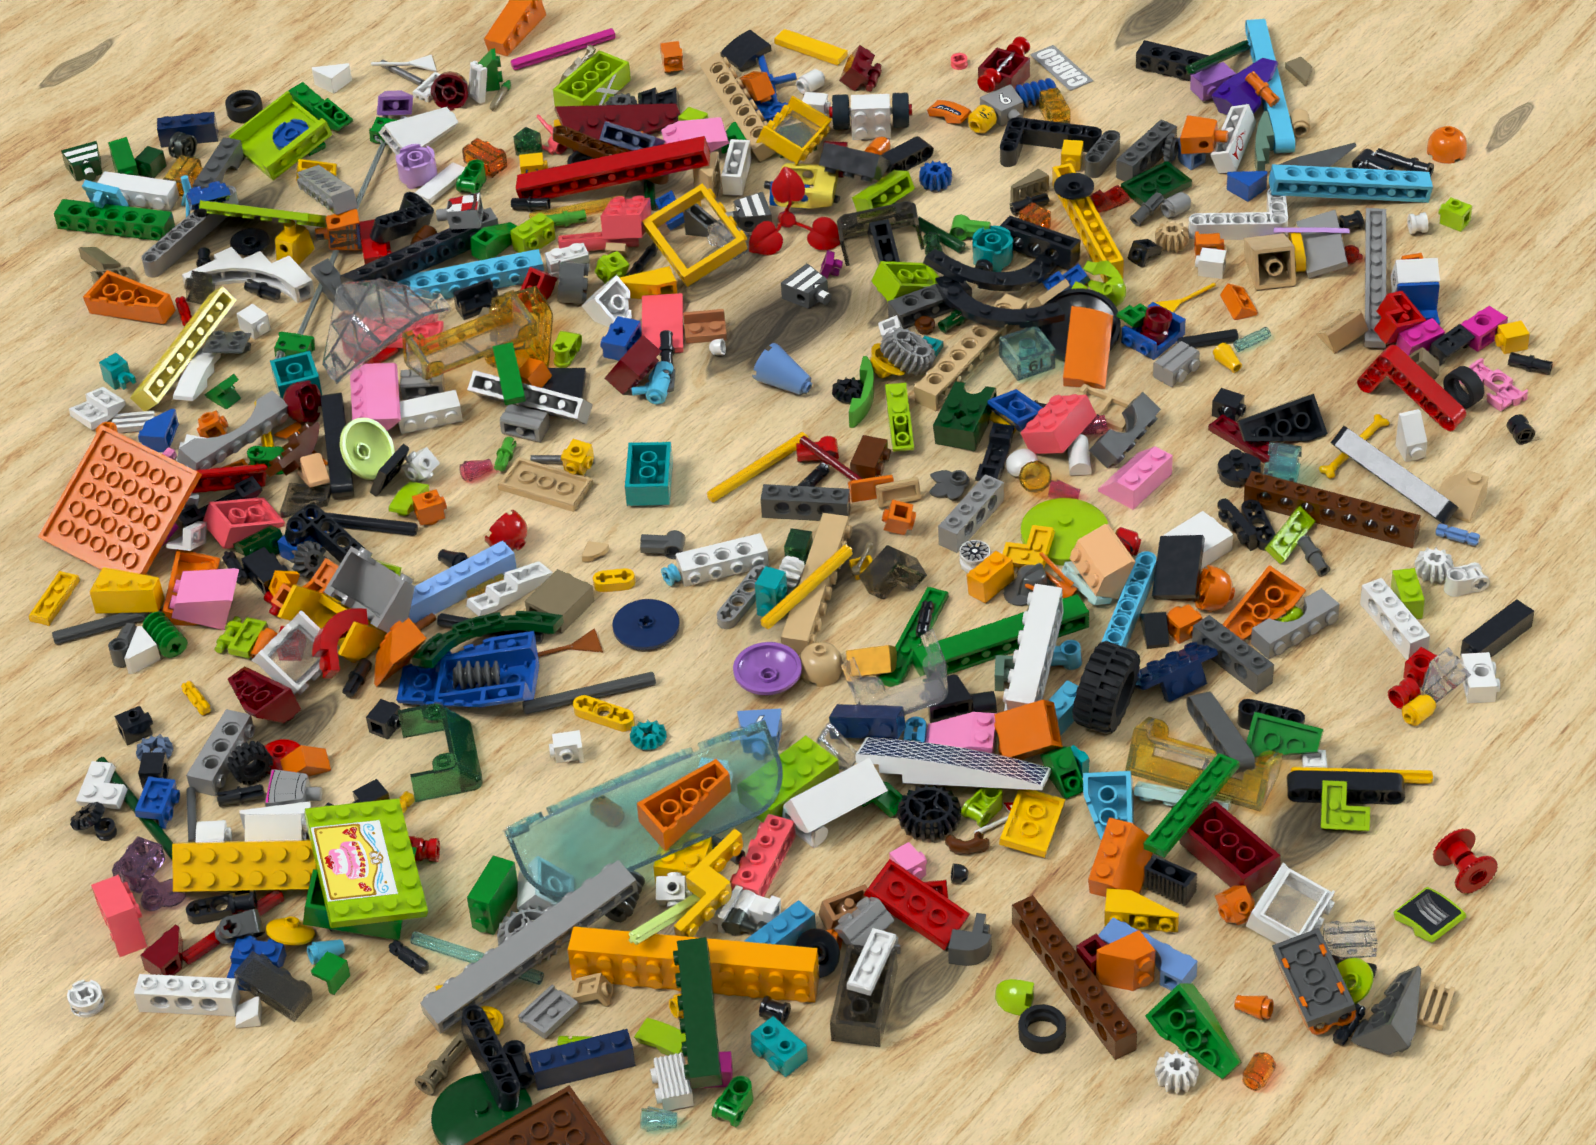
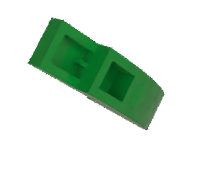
[288,82,353,131]

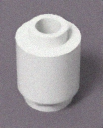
[796,69,825,94]

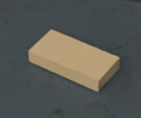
[875,477,921,508]

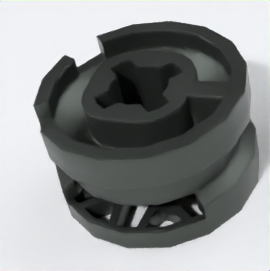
[168,132,197,162]

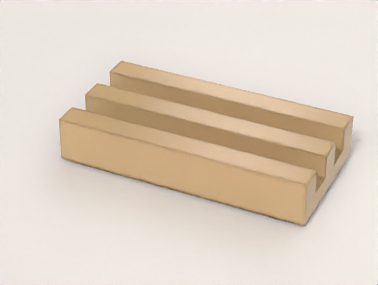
[1417,981,1455,1031]

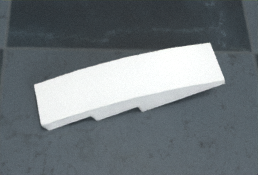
[173,348,221,401]
[466,561,553,616]

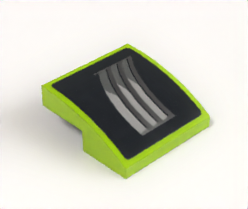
[1393,887,1466,943]

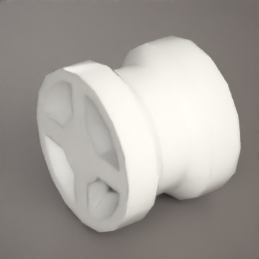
[1407,212,1428,234]

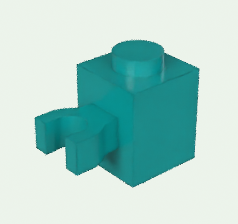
[99,353,136,390]

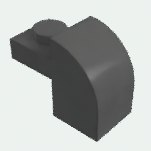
[948,913,992,966]

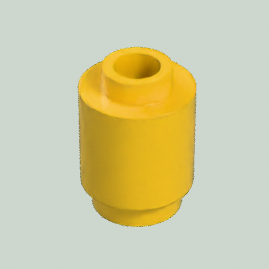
[1402,694,1436,726]

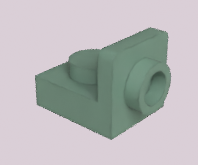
[994,655,1015,691]

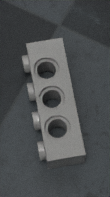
[938,474,1004,553]
[186,709,255,796]

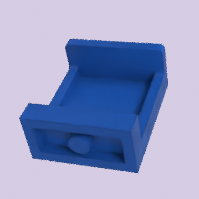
[1121,302,1186,360]

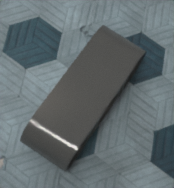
[1085,130,1120,178]

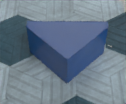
[1226,171,1267,202]

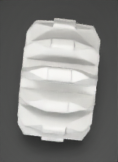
[1414,547,1454,584]
[779,556,805,594]
[1155,1049,1199,1094]

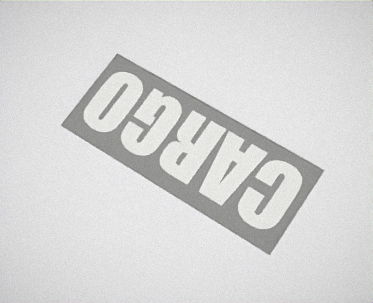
[1030,45,1094,91]

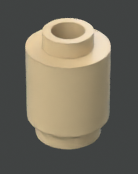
[1290,109,1310,137]

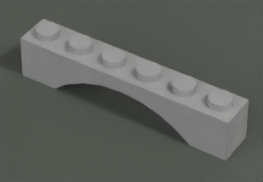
[177,391,289,470]

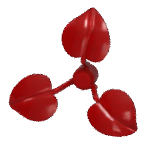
[749,167,842,255]

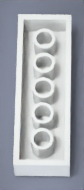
[1003,584,1064,711]

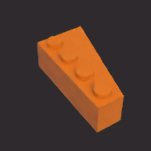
[484,0,546,56]
[83,270,176,324]
[637,759,731,851]

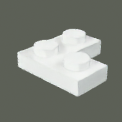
[76,761,128,809]

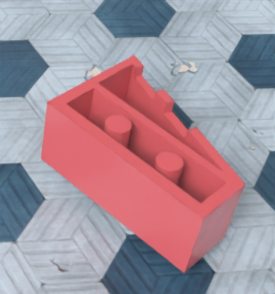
[91,875,147,957]

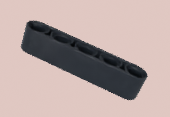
[1287,770,1405,805]
[461,1005,520,1111]

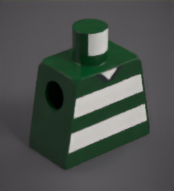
[61,141,103,181]

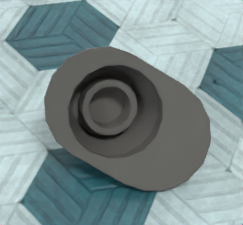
[1003,563,1052,606]

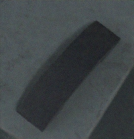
[975,423,1014,481]
[178,476,263,527]

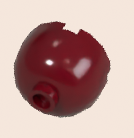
[430,71,469,111]
[283,380,322,423]

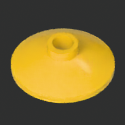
[266,916,315,945]

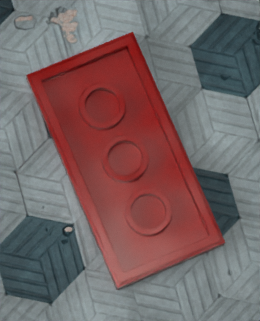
[864,859,970,950]

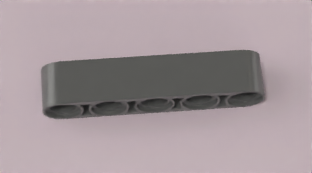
[1186,691,1255,774]

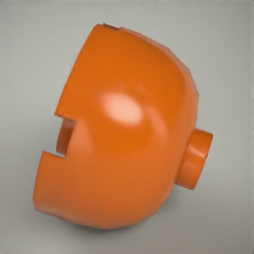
[1427,126,1467,164]
[1194,565,1235,611]

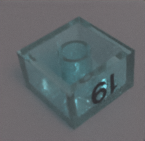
[999,327,1055,381]

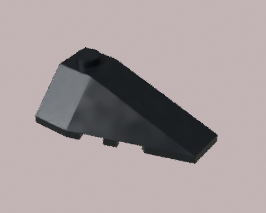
[1237,393,1328,442]

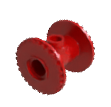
[1433,828,1498,894]

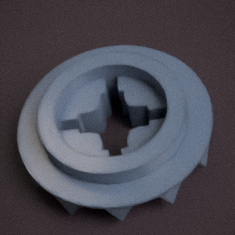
[136,734,173,761]

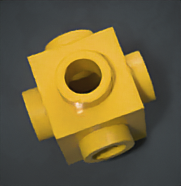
[561,439,594,476]

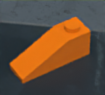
[739,71,775,103]

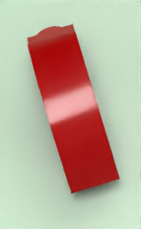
[312,608,368,679]

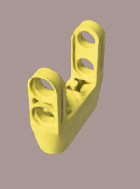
[774,163,838,209]

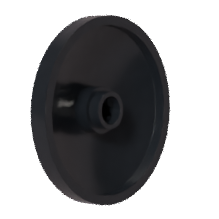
[1037,288,1121,362]

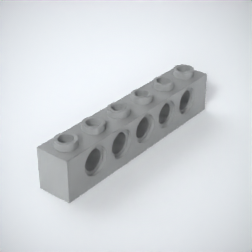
[297,165,358,215]
[467,370,593,424]

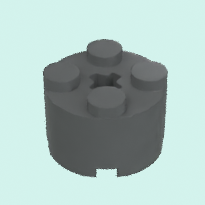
[557,262,589,304]

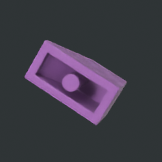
[377,90,413,116]

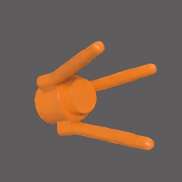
[1025,552,1078,599]

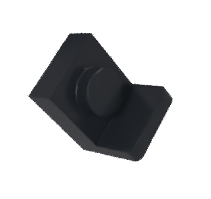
[1127,239,1163,267]

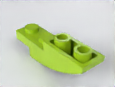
[885,383,914,452]

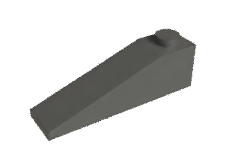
[1278,143,1356,167]
[1351,965,1422,1055]

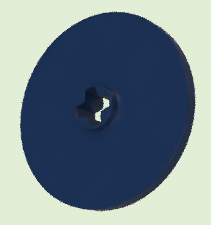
[612,599,680,650]

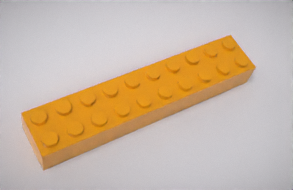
[568,926,820,1003]

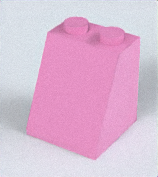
[169,568,239,630]

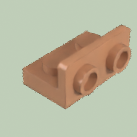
[683,309,727,344]

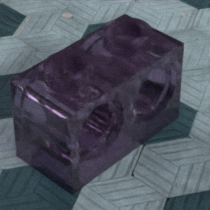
[112,836,166,893]

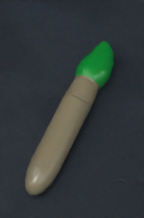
[490,80,511,110]

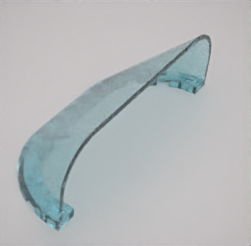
[503,720,783,897]

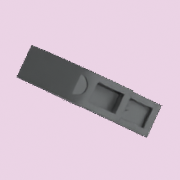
[311,258,377,324]

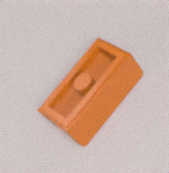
[1220,283,1258,320]

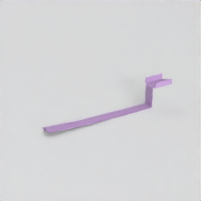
[1274,228,1350,233]

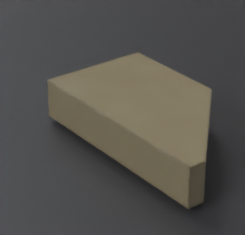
[1285,57,1312,86]

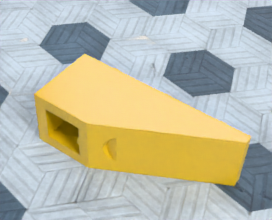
[620,266,677,299]
[1104,888,1179,932]

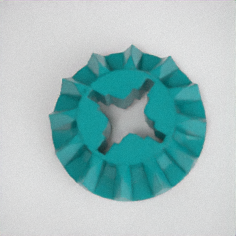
[630,719,667,750]

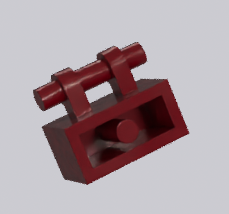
[839,45,882,92]

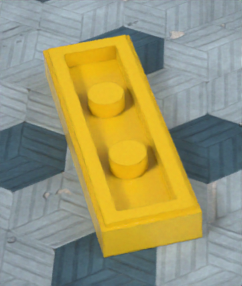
[28,571,80,626]

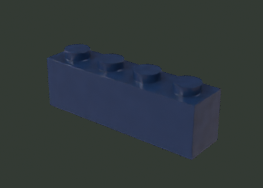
[529,1029,636,1091]

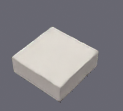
[1301,750,1327,768]

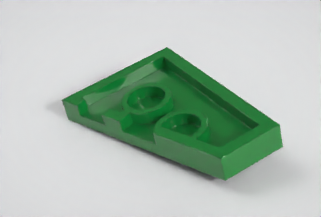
[1246,712,1324,757]

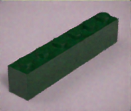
[673,937,723,1089]

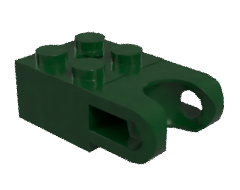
[933,381,997,451]

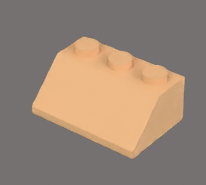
[1070,524,1135,599]

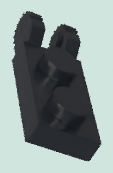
[1217,498,1258,551]

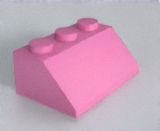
[1098,446,1173,510]

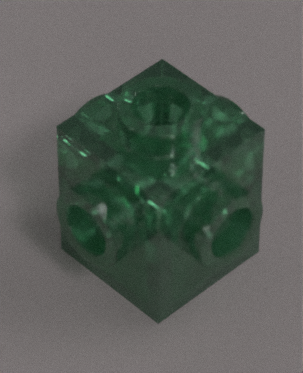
[513,127,543,156]

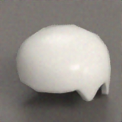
[1006,449,1041,480]

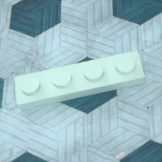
[1134,781,1232,811]

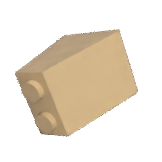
[1244,233,1296,290]

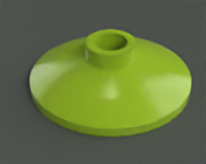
[1336,958,1373,1004]

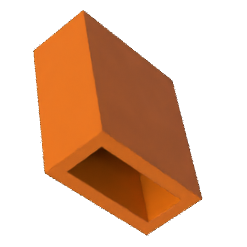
[994,699,1063,760]

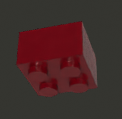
[604,335,662,395]

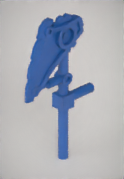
[749,55,797,123]

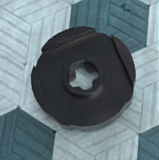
[1217,449,1261,488]

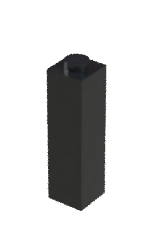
[1460,599,1534,657]

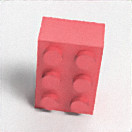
[601,196,652,239]
[1021,394,1097,454]

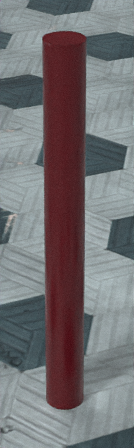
[799,436,863,481]

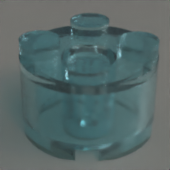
[1264,442,1302,483]

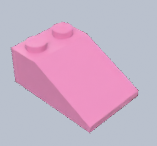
[661,117,729,153]
[925,712,997,754]

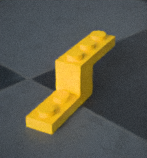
[674,828,743,937]

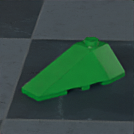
[1145,983,1242,1079]

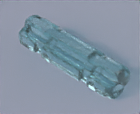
[1233,327,1271,352]

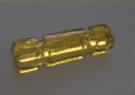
[466,574,504,598]

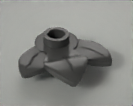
[930,470,969,500]

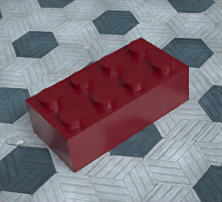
[1179,801,1281,894]

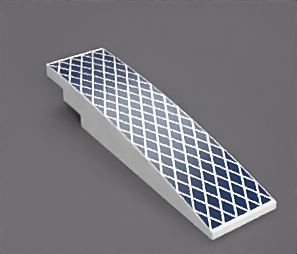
[855,737,1051,790]

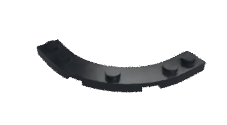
[923,249,1058,291]
[935,276,1065,328]

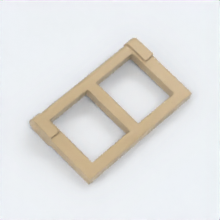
[1077,384,1131,432]

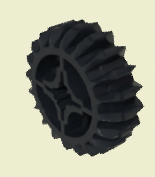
[897,784,961,842]

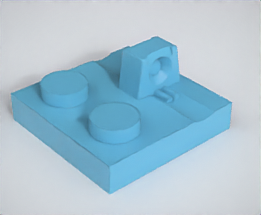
[82,180,129,208]

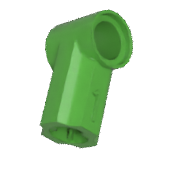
[949,214,991,241]

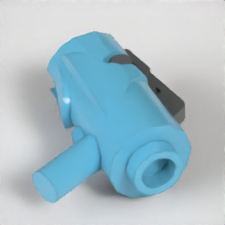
[631,361,675,404]

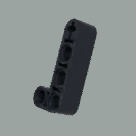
[370,192,434,243]
[284,504,364,563]

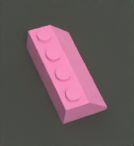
[350,363,401,431]

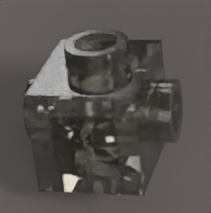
[184,270,215,305]

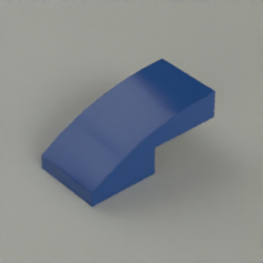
[655,190,684,231]
[1042,264,1090,292]

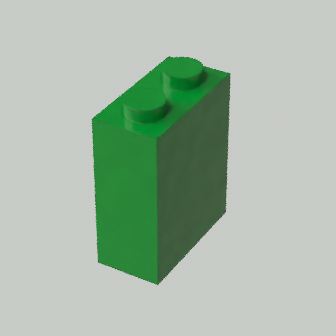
[467,855,518,935]

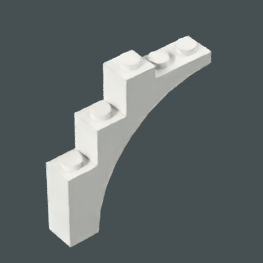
[182,247,315,303]

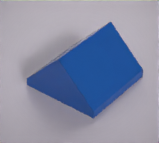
[988,389,1043,432]

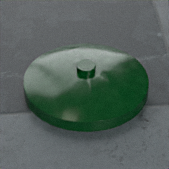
[431,1073,533,1145]

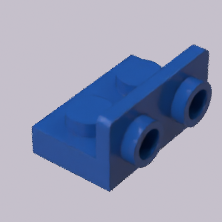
[135,777,180,829]

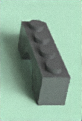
[192,138,245,189]
[1089,392,1161,468]

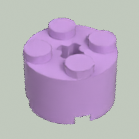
[396,144,437,189]

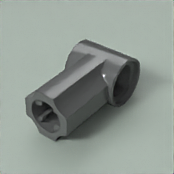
[640,530,686,560]
[108,623,137,667]

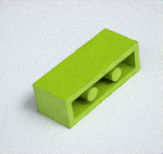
[852,170,915,216]

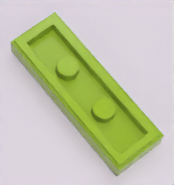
[1265,506,1315,564]

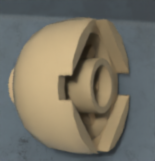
[799,642,844,687]

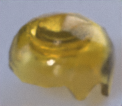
[1019,461,1052,493]

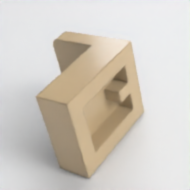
[572,973,614,1007]

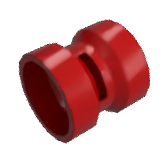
[1388,677,1421,709]
[412,837,440,862]

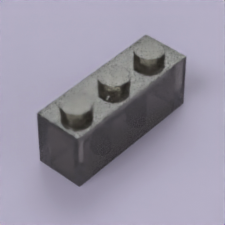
[234,951,313,1022]

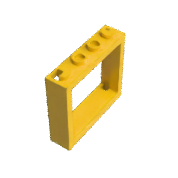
[642,183,748,287]

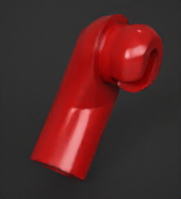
[264,591,281,617]

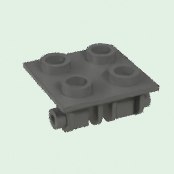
[202,330,252,353]

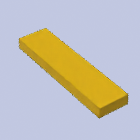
[774,29,848,66]

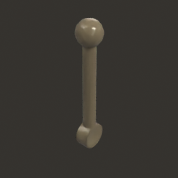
[851,541,874,575]

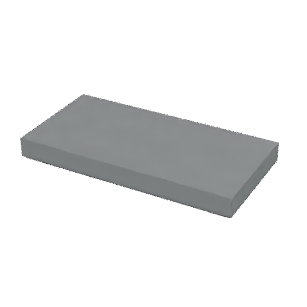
[1296,210,1348,278]

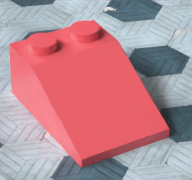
[203,497,285,549]

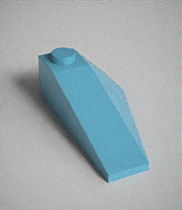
[1083,771,1134,840]

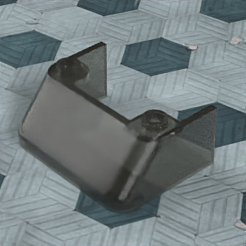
[837,201,925,266]

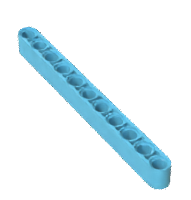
[1245,19,1295,154]

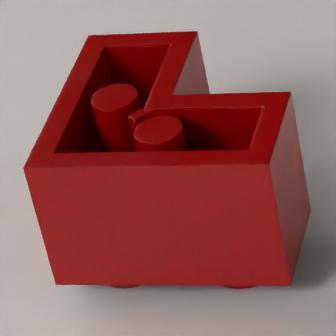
[1374,291,1426,344]

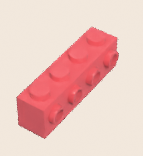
[730,814,796,897]

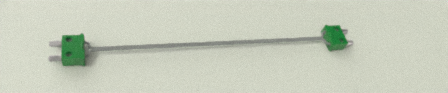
[274,115,407,359]

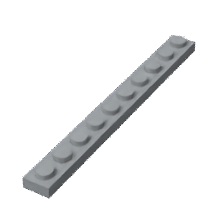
[1364,208,1386,348]

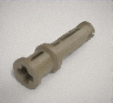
[415,1030,468,1095]

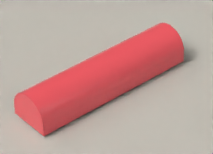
[558,232,639,251]

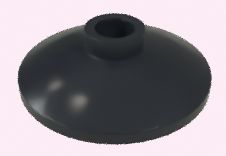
[1054,173,1094,200]
[230,228,270,255]
[796,928,840,978]

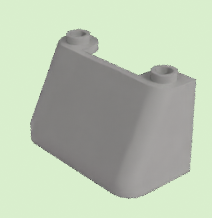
[324,546,415,633]

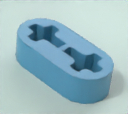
[903,716,926,742]

